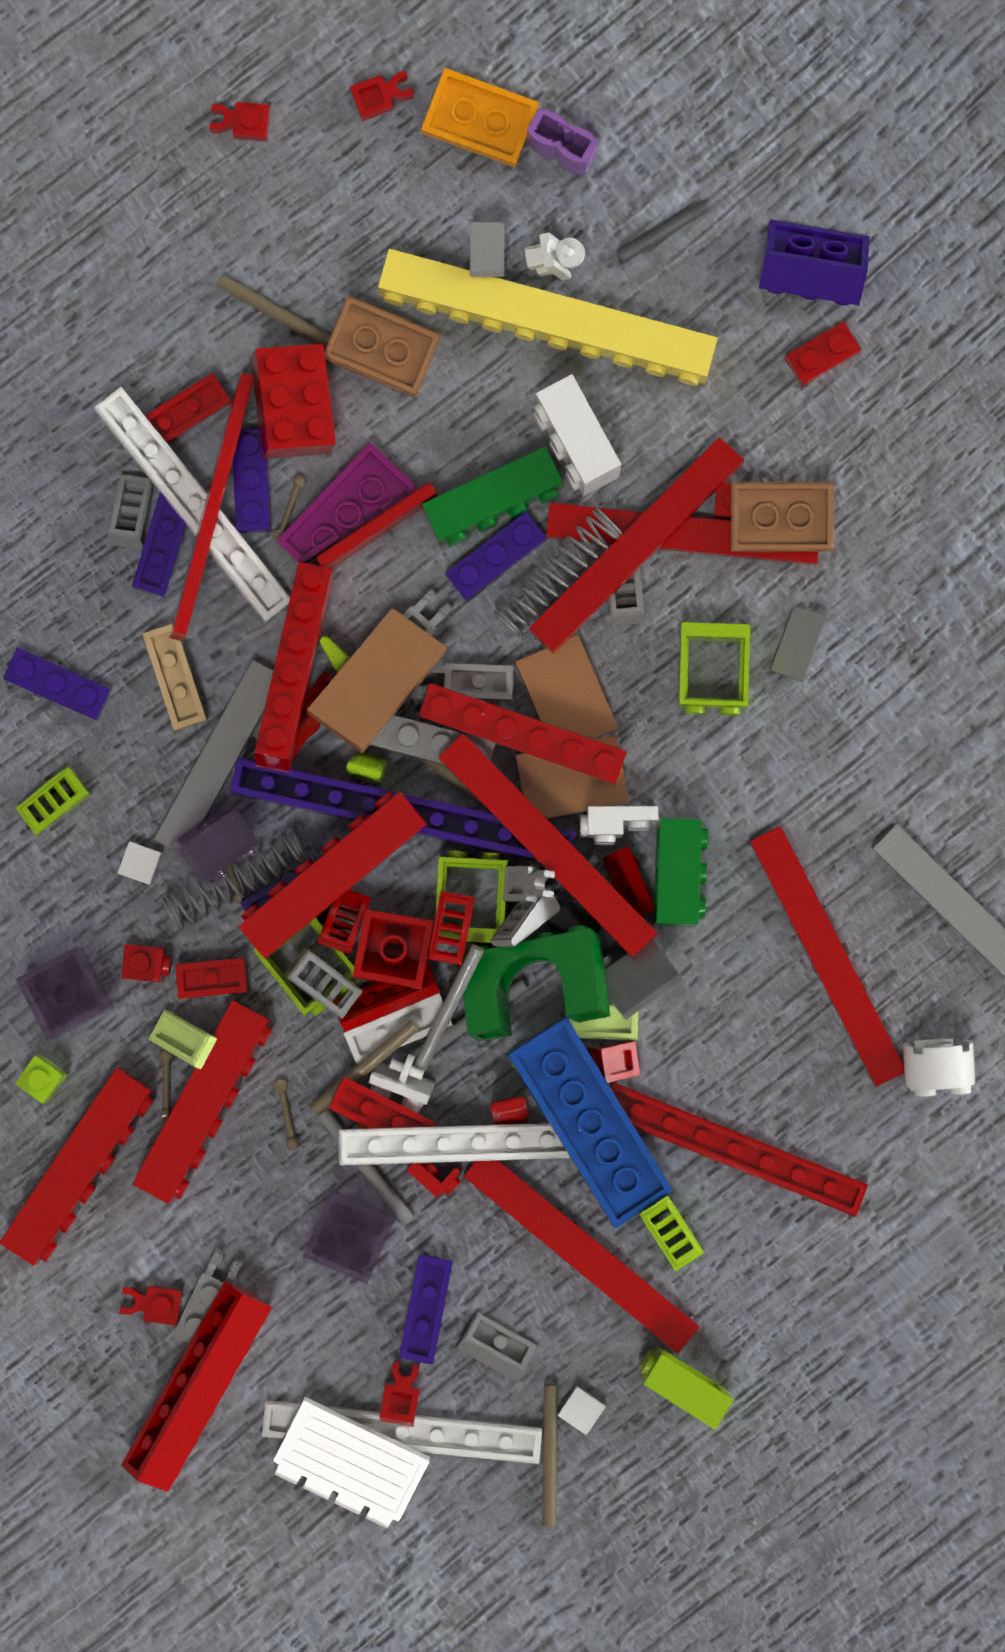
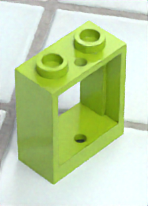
[677,622,750,716]
[435,851,508,944]
[253,917,358,1017]
[639,1346,734,1430]

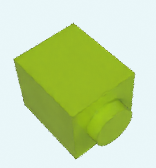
[15,1055,69,1104]

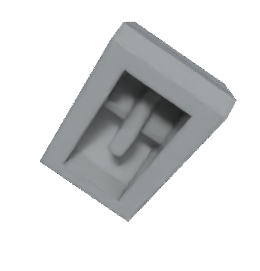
[470,222,504,277]

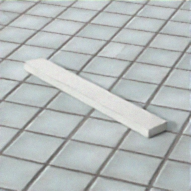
[94,387,290,623]
[338,1123,570,1165]
[262,1400,542,1464]

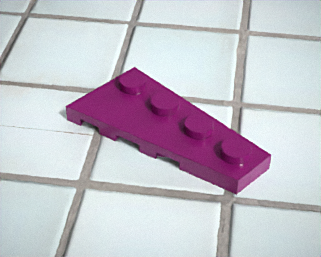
[276,443,418,563]

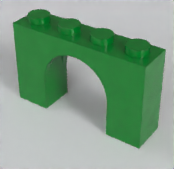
[460,926,610,1042]

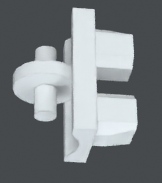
[524,232,585,280]
[368,1054,436,1113]

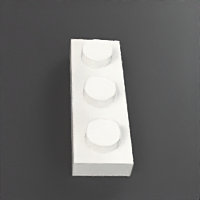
[344,993,453,1065]

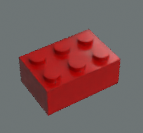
[250,344,336,459]

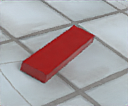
[316,482,437,569]

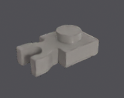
[503,866,555,902]

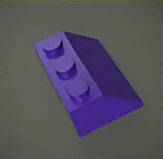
[759,219,870,306]

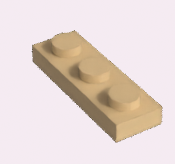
[142,624,208,732]

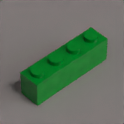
[422,446,563,547]

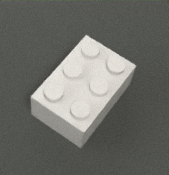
[533,374,621,496]

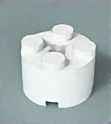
[903,1039,975,1096]

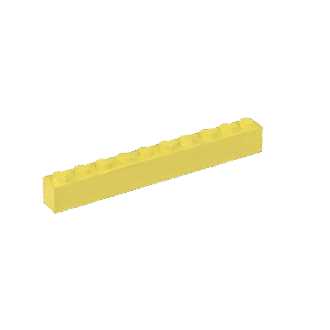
[378,249,718,386]

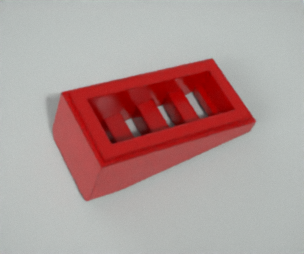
[317,890,371,954]
[428,891,475,966]
[490,1095,529,1125]

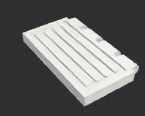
[273,1397,430,1529]

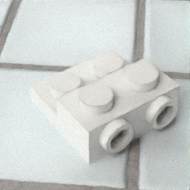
[580,806,658,845]

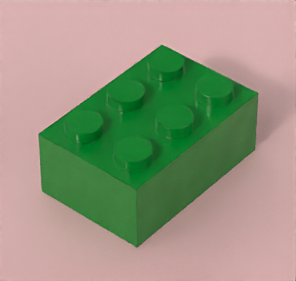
[653,818,708,927]

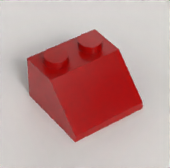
[352,909,434,989]

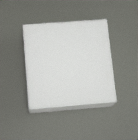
[118,841,163,885]
[557,1385,606,1435]

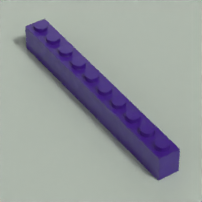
[230,758,576,861]

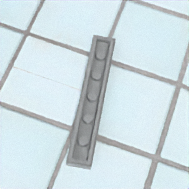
[154,660,273,856]
[872,824,1005,978]

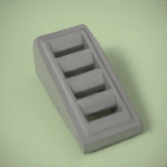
[107,473,154,549]
[609,568,645,626]
[491,886,561,947]
[284,948,363,1019]

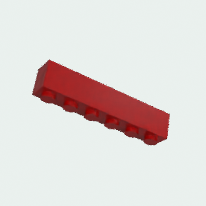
[254,562,333,773]
[419,683,627,784]
[238,791,428,959]
[132,1000,273,1204]
[0,1067,155,1266]
[121,1281,272,1492]

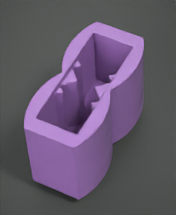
[527,109,598,175]

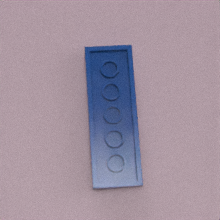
[506,1016,673,1229]

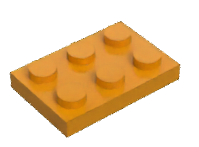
[421,68,539,168]

